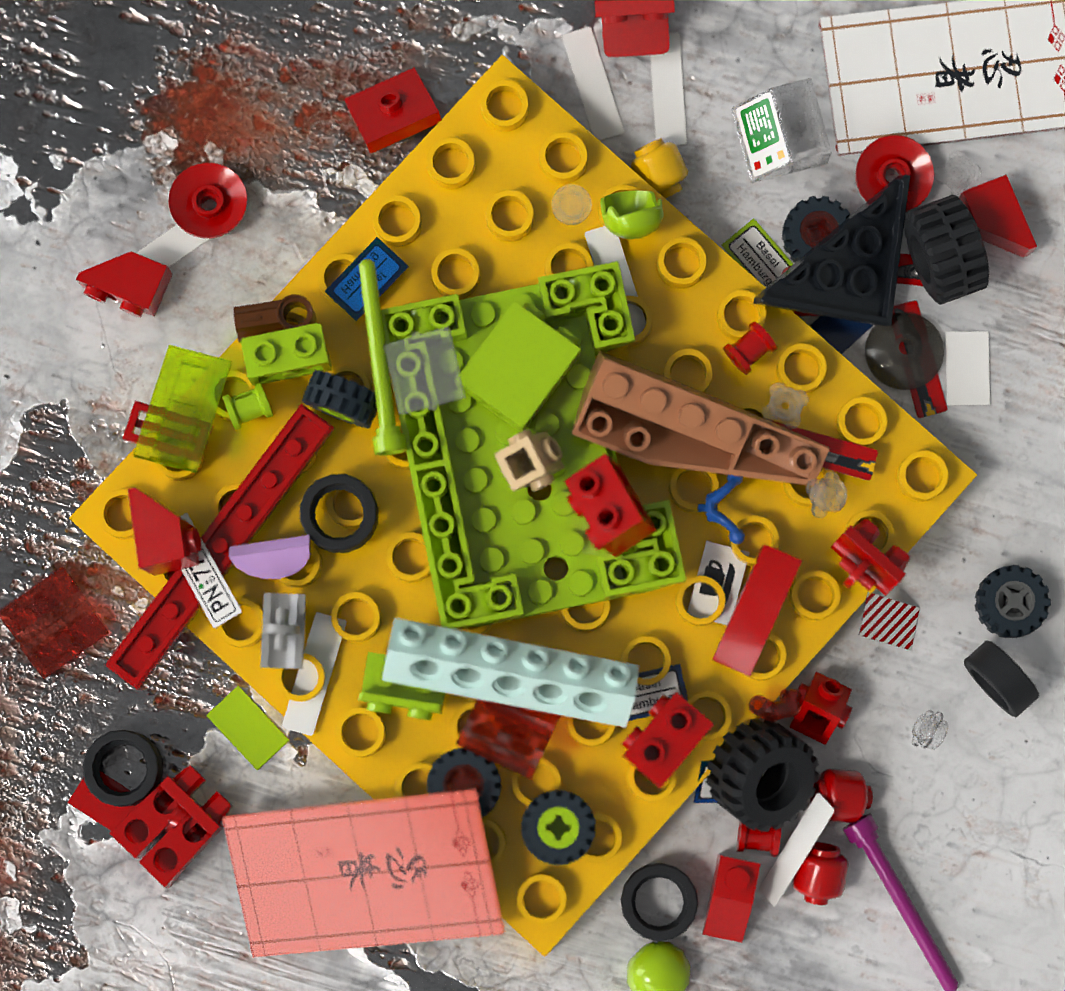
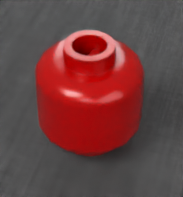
[810,769,873,823]
[792,842,849,905]

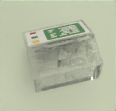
[731,78,832,183]

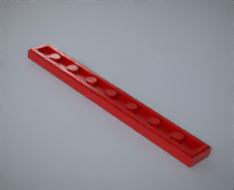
[105,403,335,690]

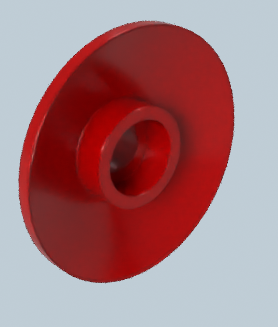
[855,135,934,212]
[168,163,247,238]

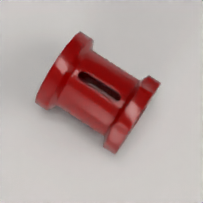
[723,321,778,375]
[736,822,782,857]

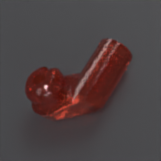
[749,689,802,722]

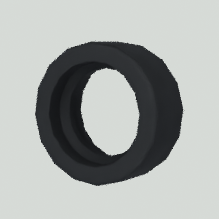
[300,474,378,553]
[964,640,1039,717]
[83,730,163,807]
[620,863,698,941]

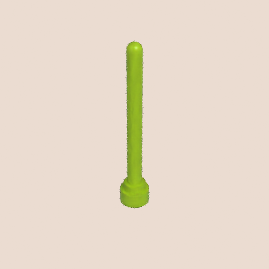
[359,259,407,456]

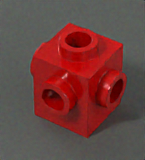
[790,671,853,745]

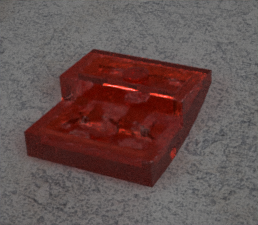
[0,565,109,679]
[456,699,561,779]

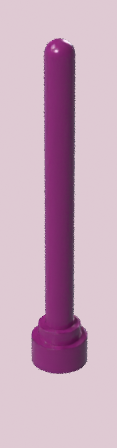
[843,813,958,991]

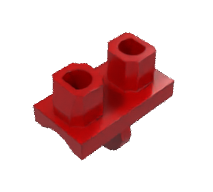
[830,519,910,596]

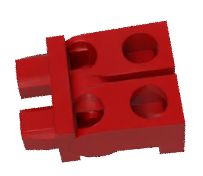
[109,765,233,888]

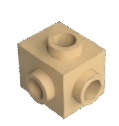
[494,429,565,492]

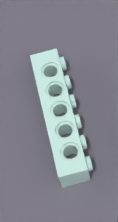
[382,618,639,728]

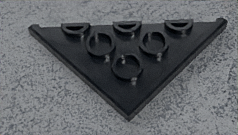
[753,175,910,327]

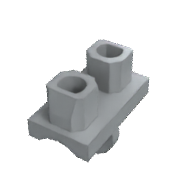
[261,593,306,669]

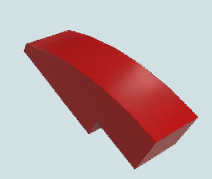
[712,544,802,677]

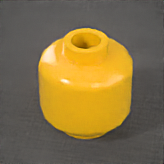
[631,138,688,198]

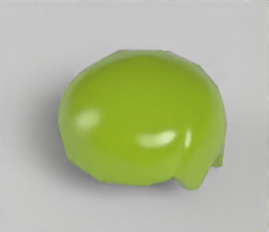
[600,191,664,239]
[627,941,691,991]

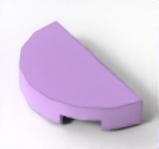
[229,535,310,579]

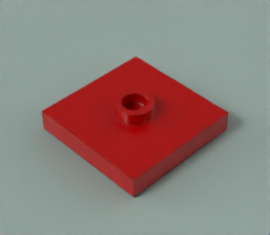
[344,67,442,154]

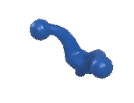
[698,475,745,544]

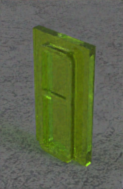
[133,345,232,473]

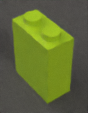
[456,301,581,433]

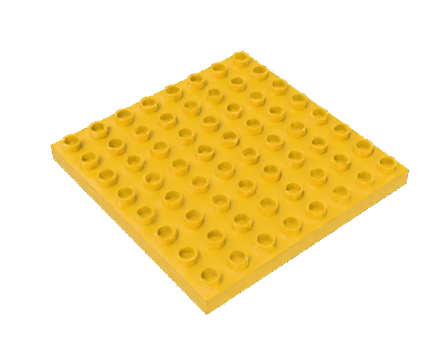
[69,55,977,957]

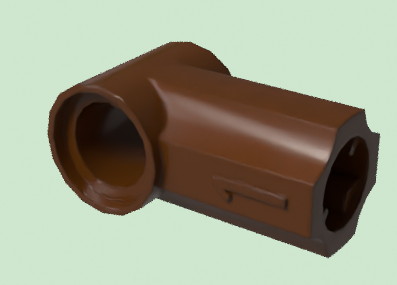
[233,294,317,343]

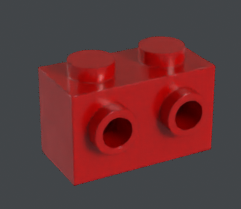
[564,453,657,557]
[621,692,714,788]

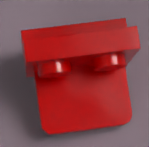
[594,0,675,57]

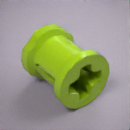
[222,382,273,430]

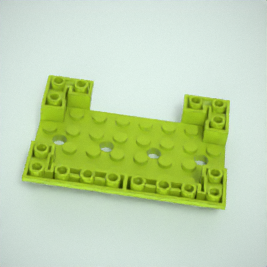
[381,261,686,630]

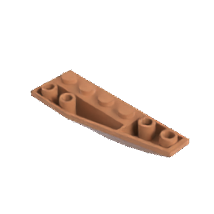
[572,350,830,486]

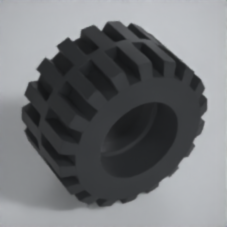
[904,195,989,305]
[707,718,819,832]

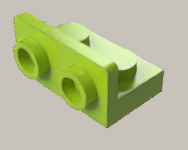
[241,323,332,386]
[358,652,445,720]

